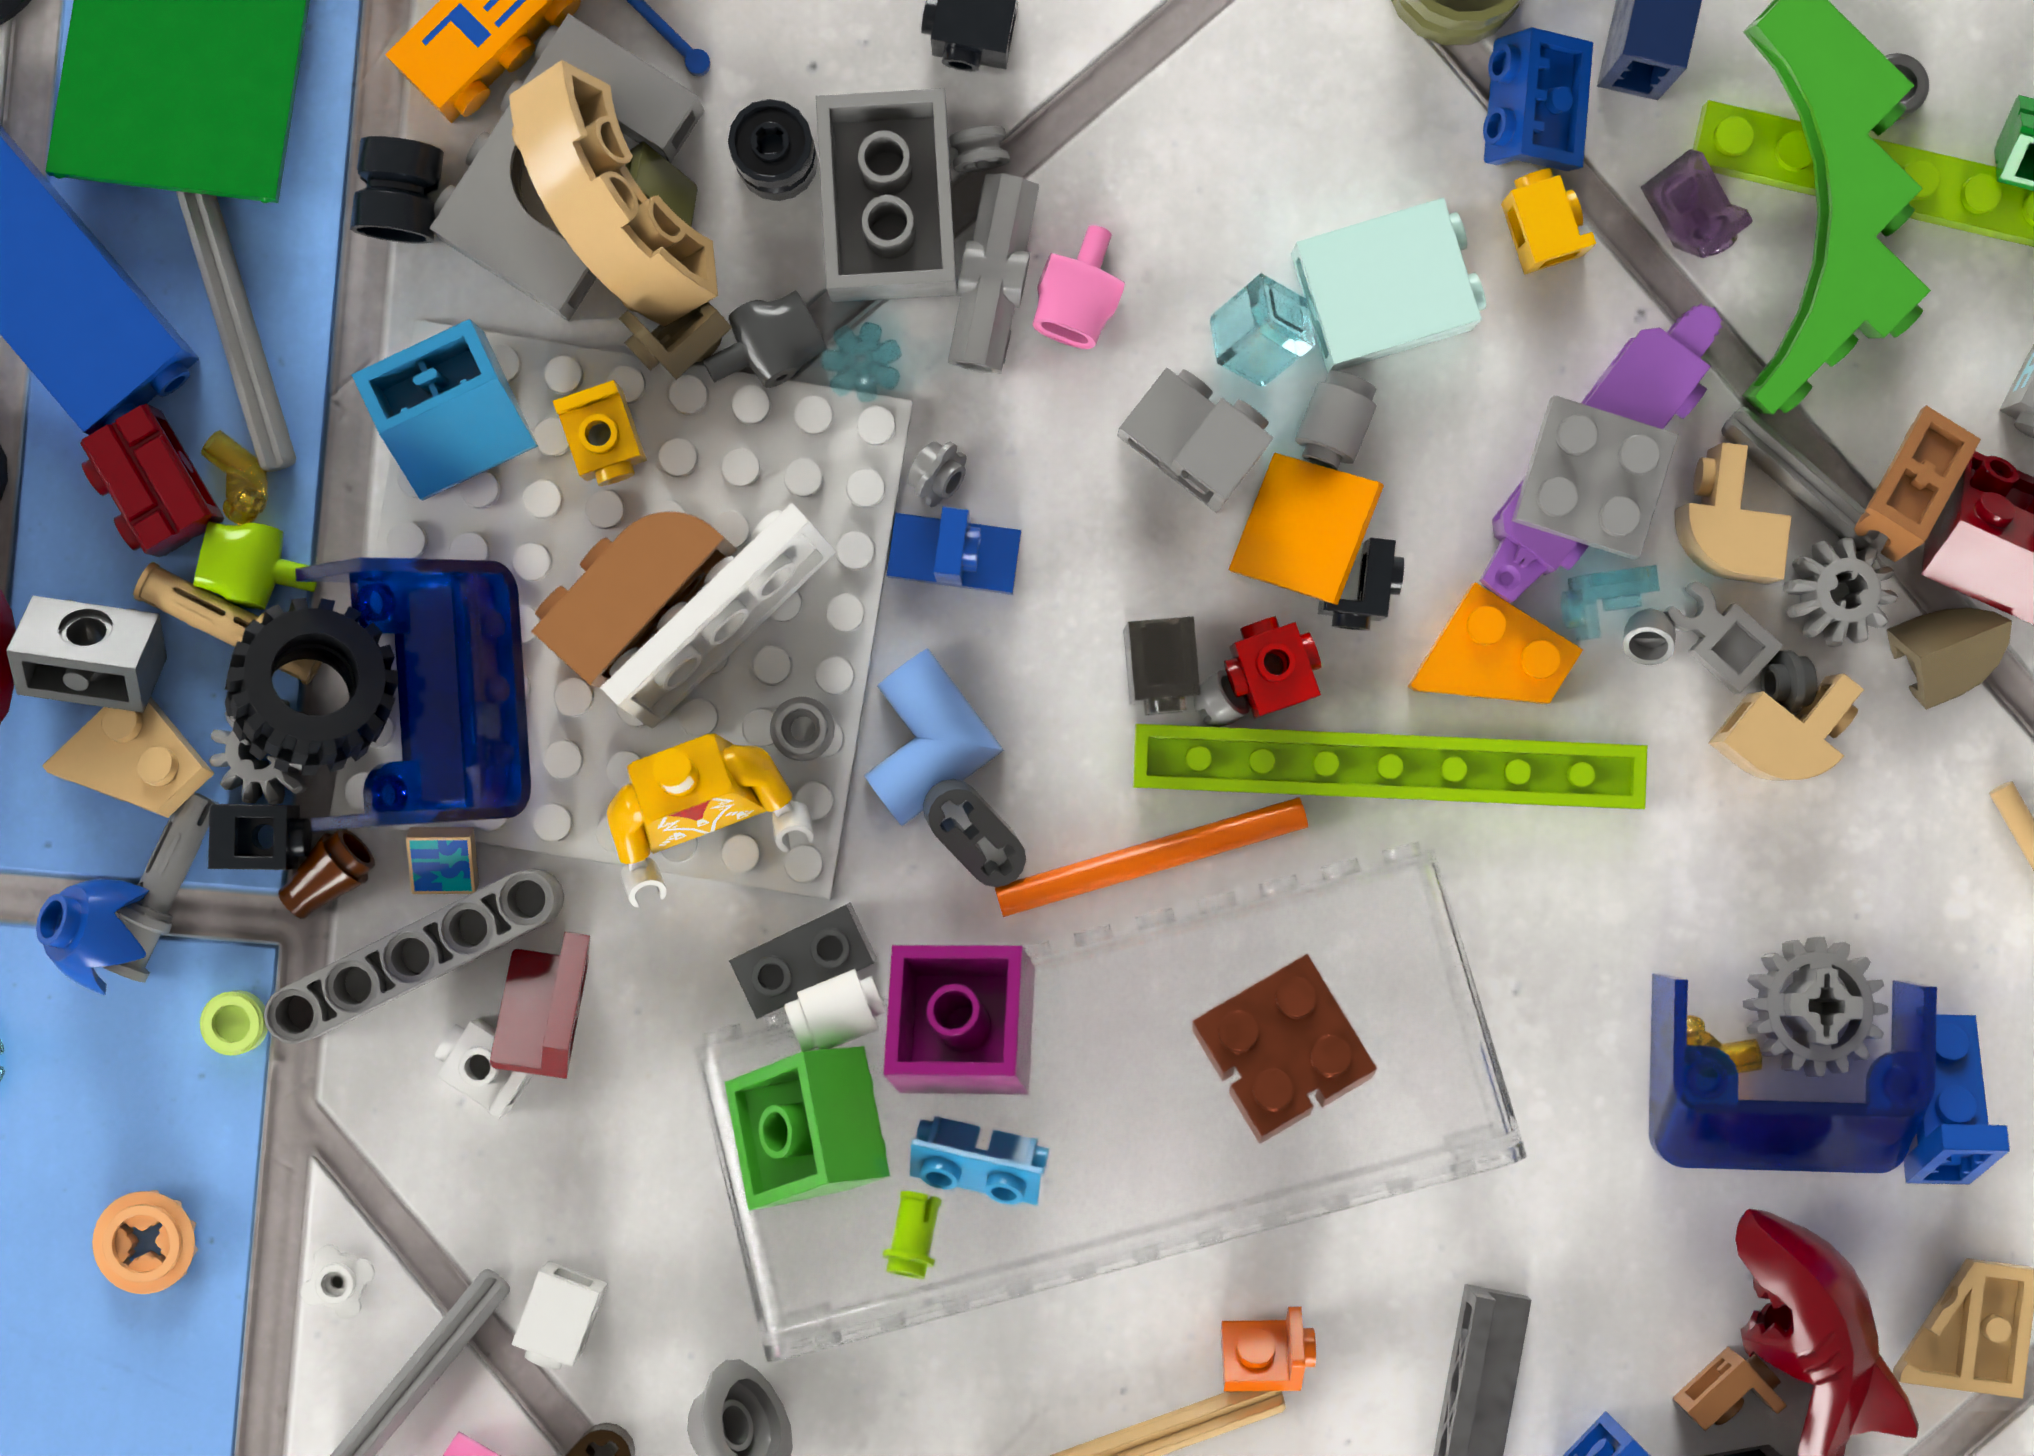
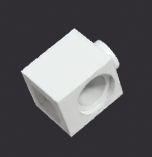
[511,1261,608,1370]

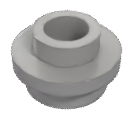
[770,697,835,761]

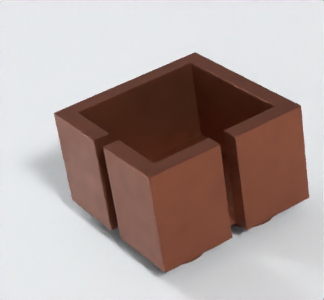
[1192,953,1378,1144]

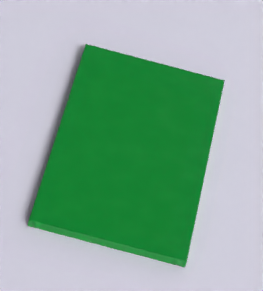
[45,0,310,203]

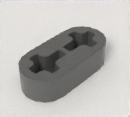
[923,779,1026,887]

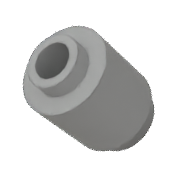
[1295,370,1377,470]

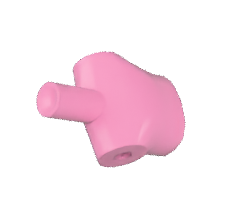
[1033,225,1125,349]

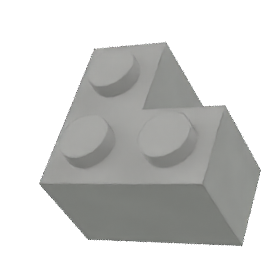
[1117,367,1274,513]

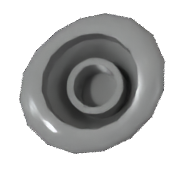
[687,1359,793,1456]

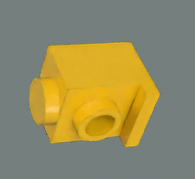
[1501,168,1596,275]
[553,380,647,486]

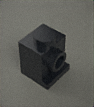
[208,804,312,870]

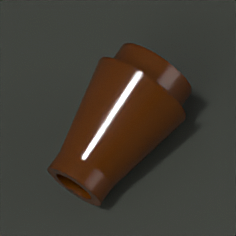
[278,828,375,919]

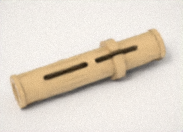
[133,562,322,685]

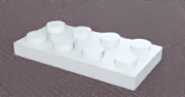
[600,503,836,729]

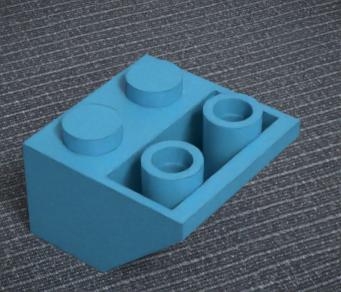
[351,319,538,501]

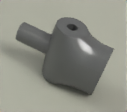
[703,291,827,388]

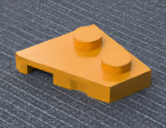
[1407,582,1583,704]

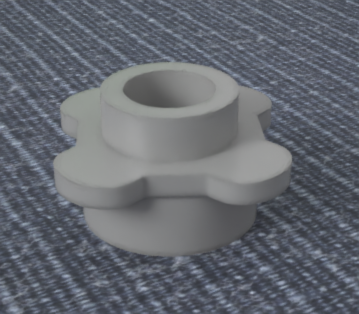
[908,442,967,508]

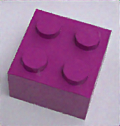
[883,945,1035,1095]

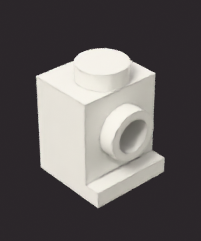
[435,1018,534,1119]

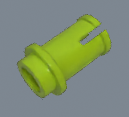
[882,1191,942,1279]

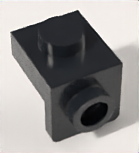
[1318,537,1404,631]

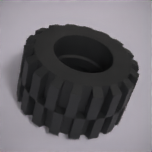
[225,598,398,775]

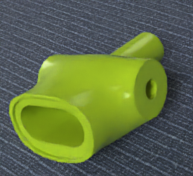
[193,521,320,610]

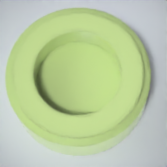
[200,990,268,1056]

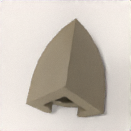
[1886,608,2012,710]

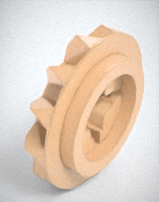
[92,1190,198,1294]

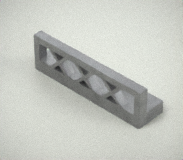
[1433,1284,1532,1456]

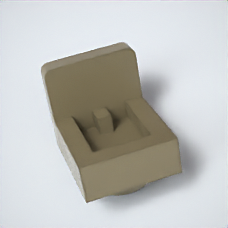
[619,302,732,380]

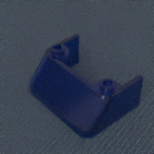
[295,557,531,831]
[1649,973,1937,1173]

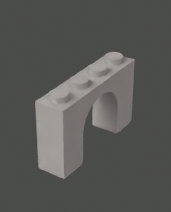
[429,13,704,321]

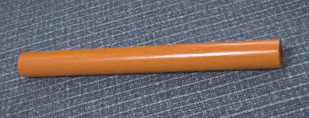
[995,797,1308,917]

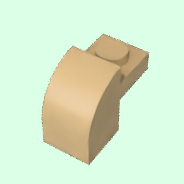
[1674,442,1792,584]
[1709,673,1864,781]

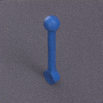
[626,0,711,77]

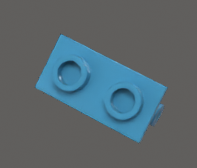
[910,1115,1050,1206]

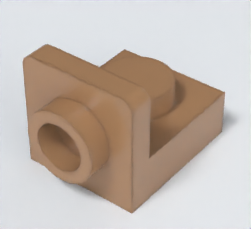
[1672,1347,1787,1431]

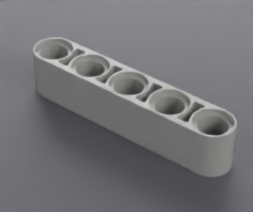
[264,869,564,1044]

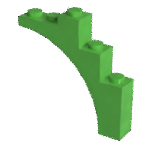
[1742,0,1931,414]

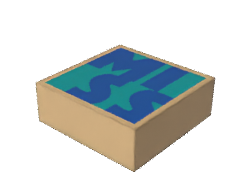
[406,827,479,894]

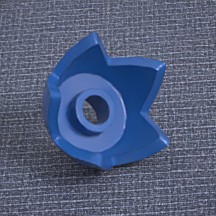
[36,879,149,995]

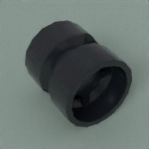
[728,99,818,201]
[350,136,444,244]

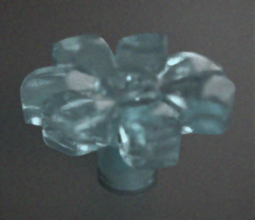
[821,322,902,402]

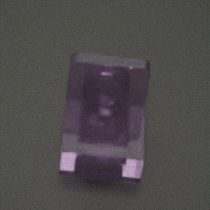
[1640,149,1753,258]

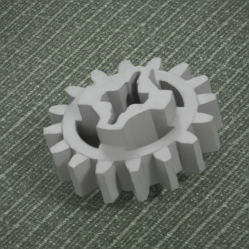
[1743,937,1888,1077]

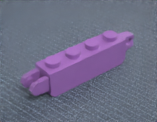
[1479,303,1723,603]

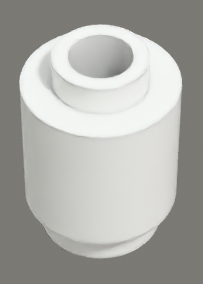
[784,969,886,1051]

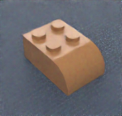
[531,512,737,688]

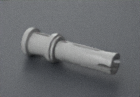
[103,792,219,983]

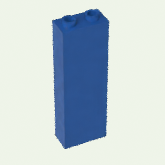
[0,125,199,435]

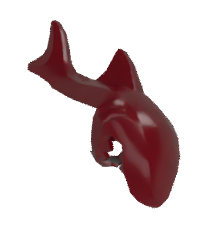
[1735,1209,1919,1456]

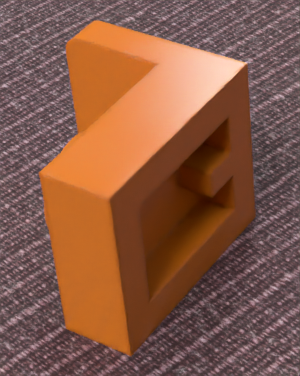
[1221,1306,1316,1392]

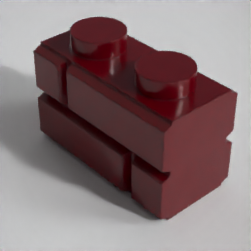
[80,404,225,557]

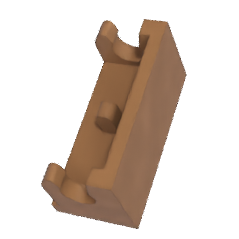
[1854,405,1981,562]

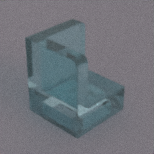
[1210,273,1315,386]

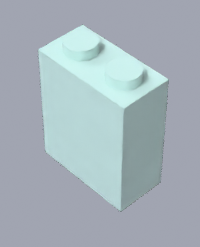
[1291,197,1486,373]

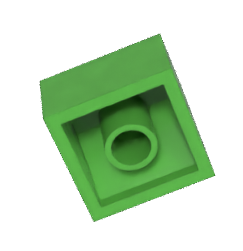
[724,1046,890,1211]

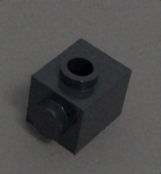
[921,0,1018,72]

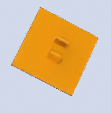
[1228,453,1384,605]

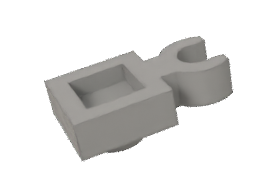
[1663,582,1784,694]

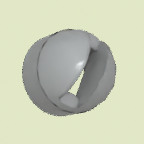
[1623,608,1676,665]
[1194,670,1250,727]

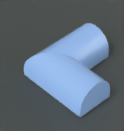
[864,649,1004,826]

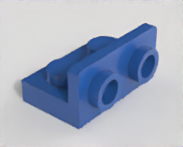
[1483,27,1593,172]

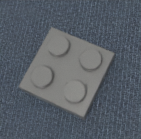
[1512,395,1679,560]

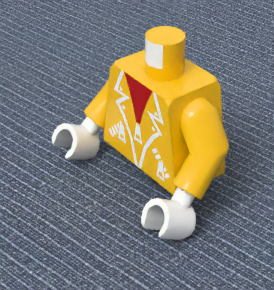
[607,733,814,907]

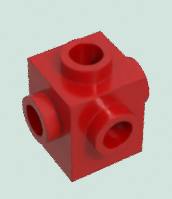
[1224,616,1321,719]

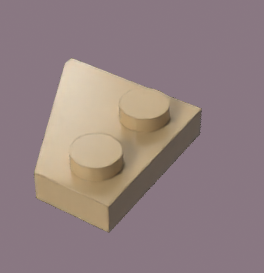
[42,697,215,818]
[1893,1258,2034,1399]

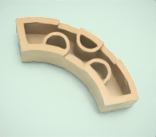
[509,60,718,327]

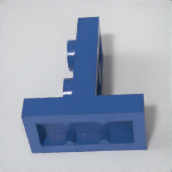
[887,507,1021,595]
[1903,1014,2010,1185]

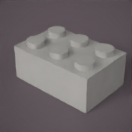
[816,88,957,302]

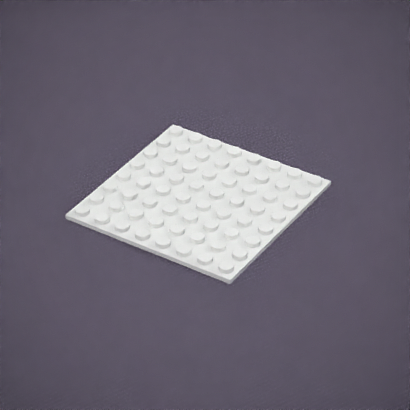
[329,319,913,900]

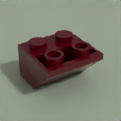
[1921,451,2034,625]

